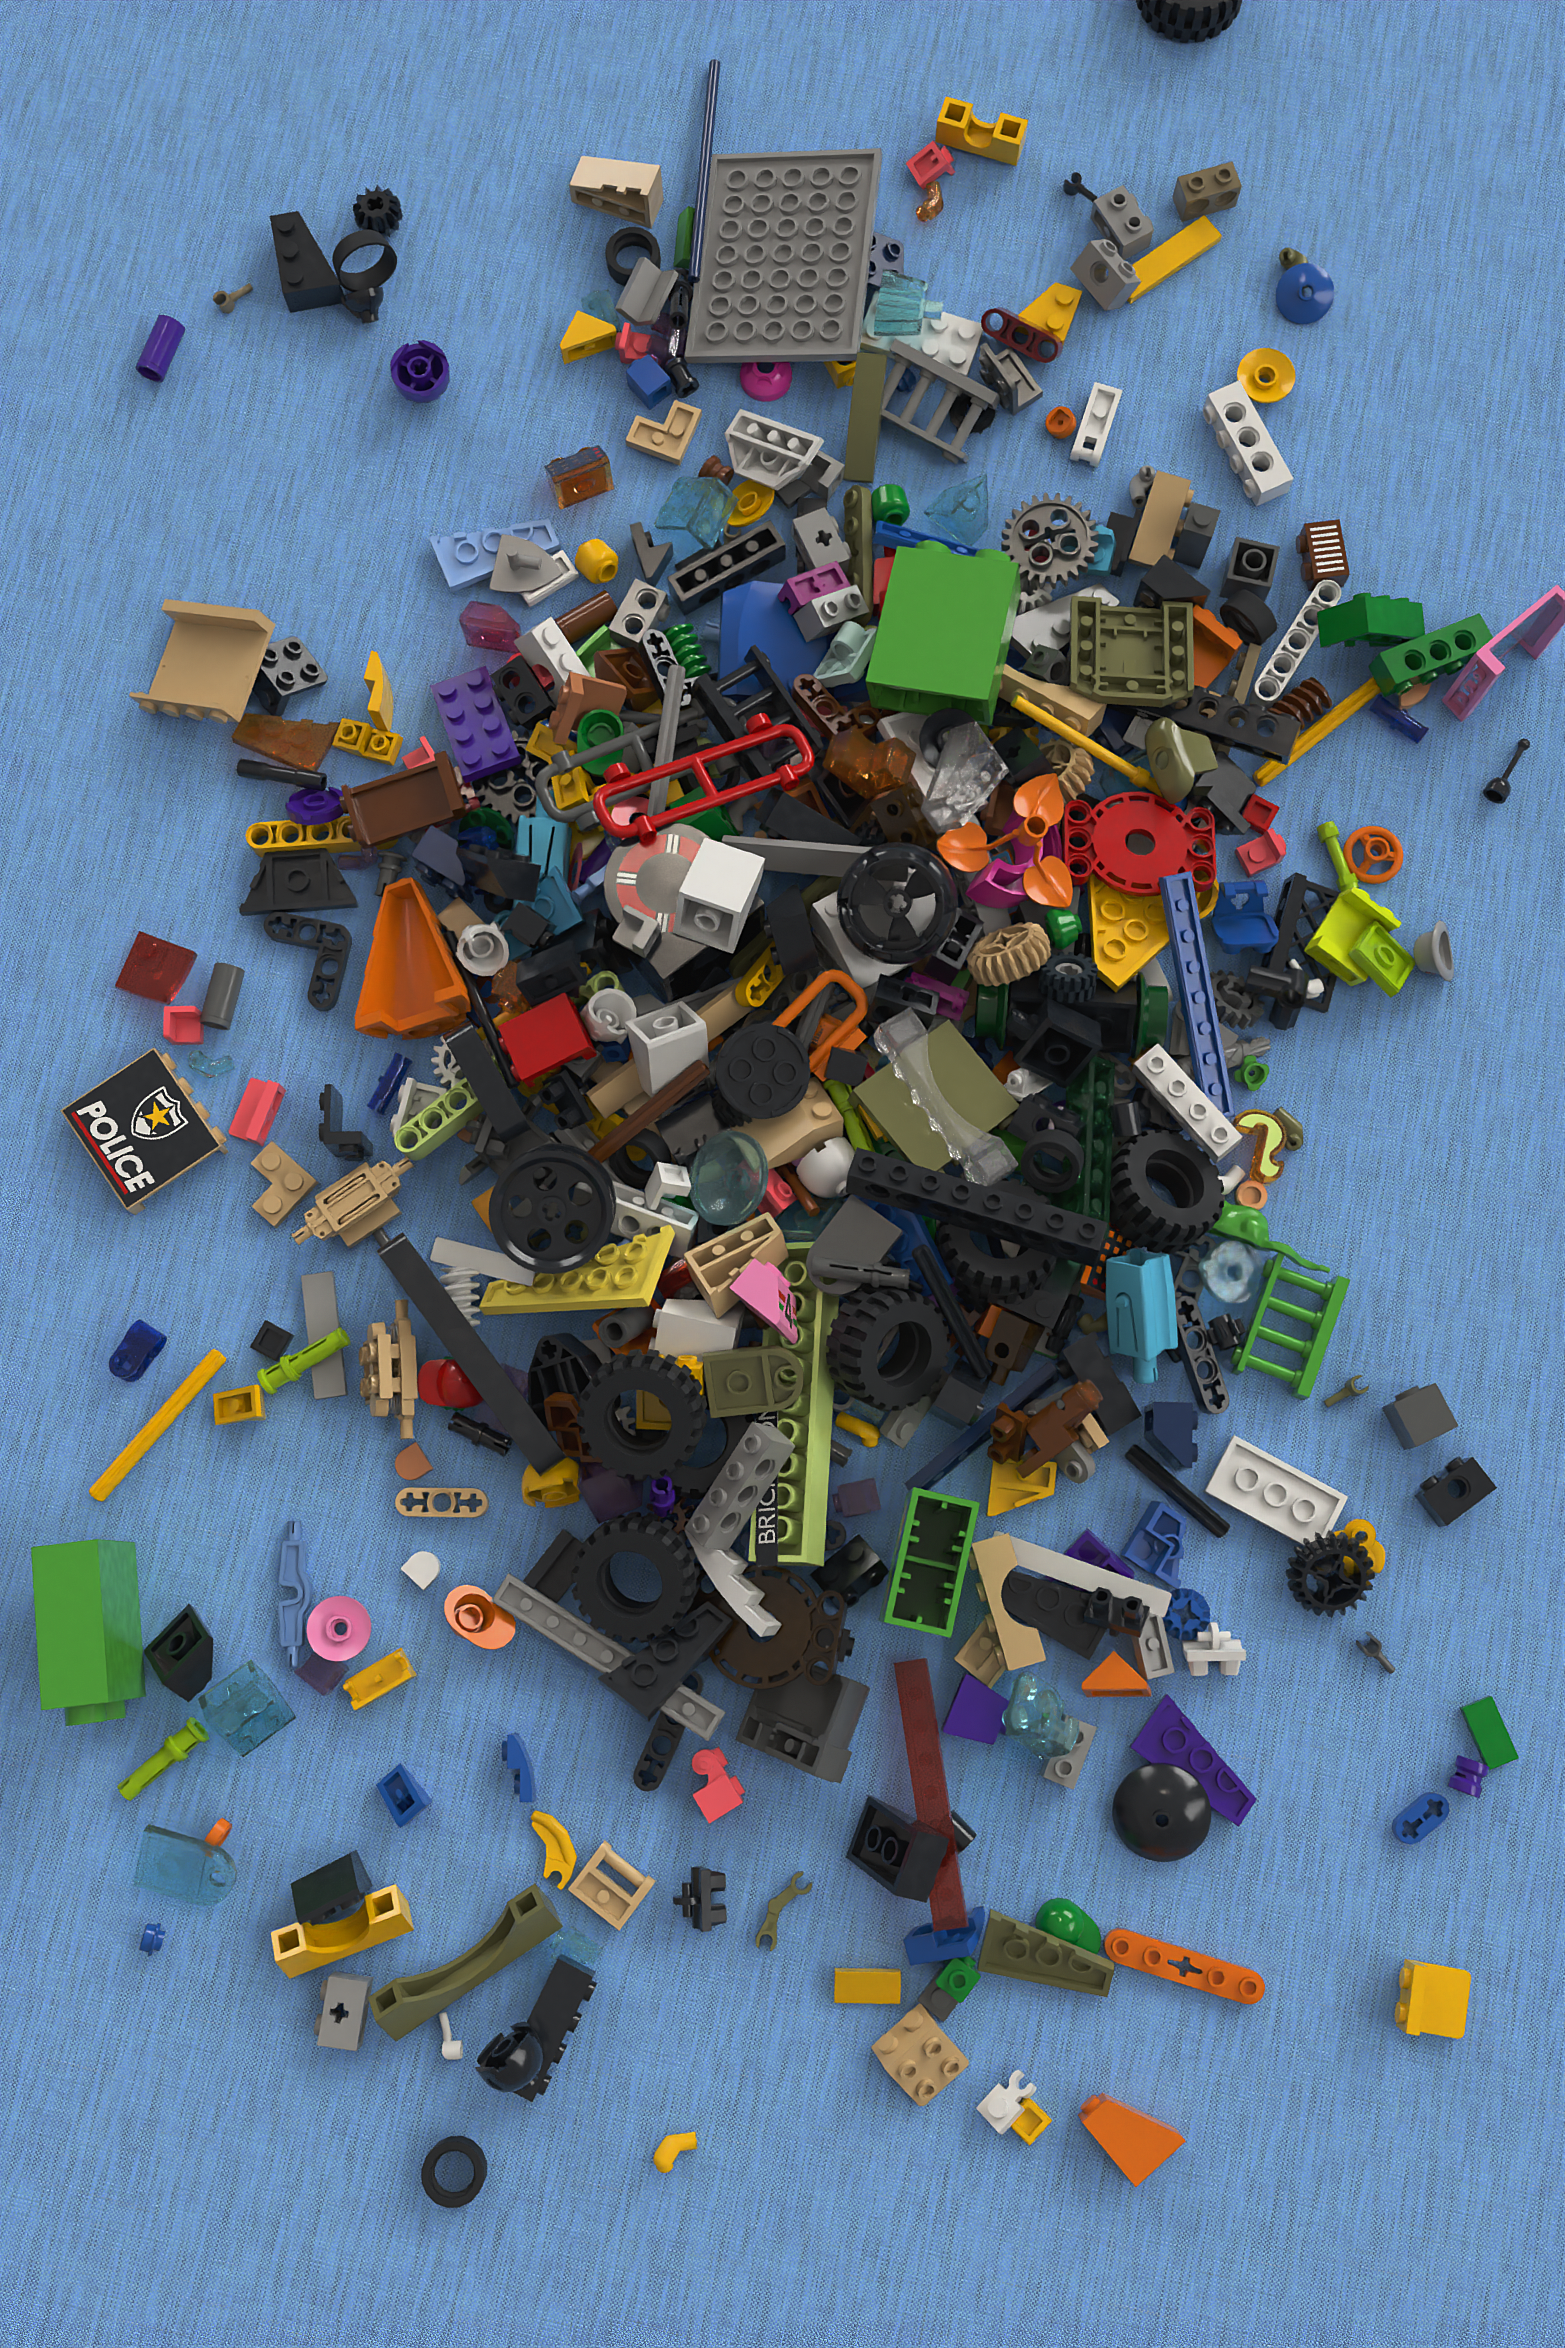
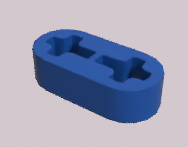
[1392,1792,1450,1845]

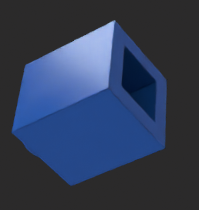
[626,354,672,410]

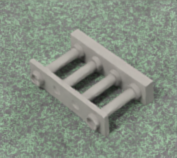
[880,338,1001,464]

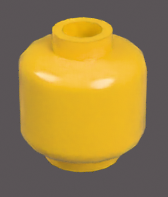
[575,539,619,584]

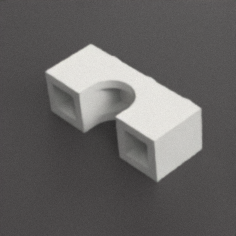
[513,617,591,706]

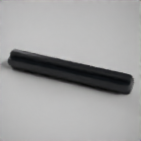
[1125,1444,1230,1538]

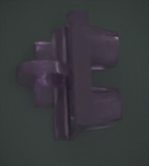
[645,312,688,369]

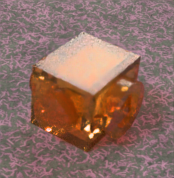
[491,960,532,1014]

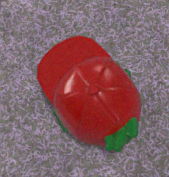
[417,1356,484,1411]

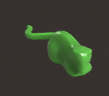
[1207,1200,1330,1273]

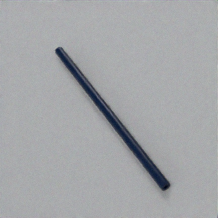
[688,59,720,283]

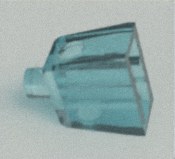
[874,269,943,336]

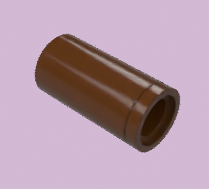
[554,590,618,645]

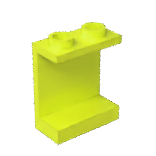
[1304,887,1401,987]

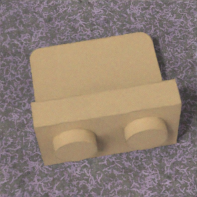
[871,2003,969,2106]

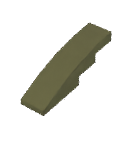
[844,352,888,484]

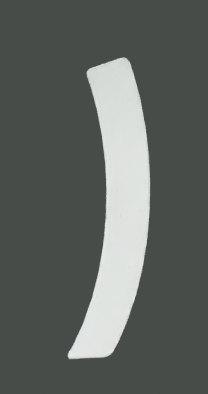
[430,1237,535,1286]

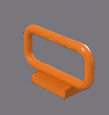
[772,969,869,1082]

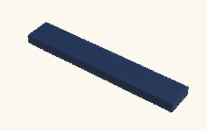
[904,1361,1059,1492]

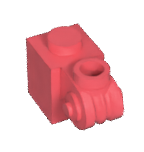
[692,1746,745,1824]

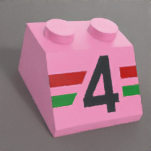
[729,1258,798,1345]

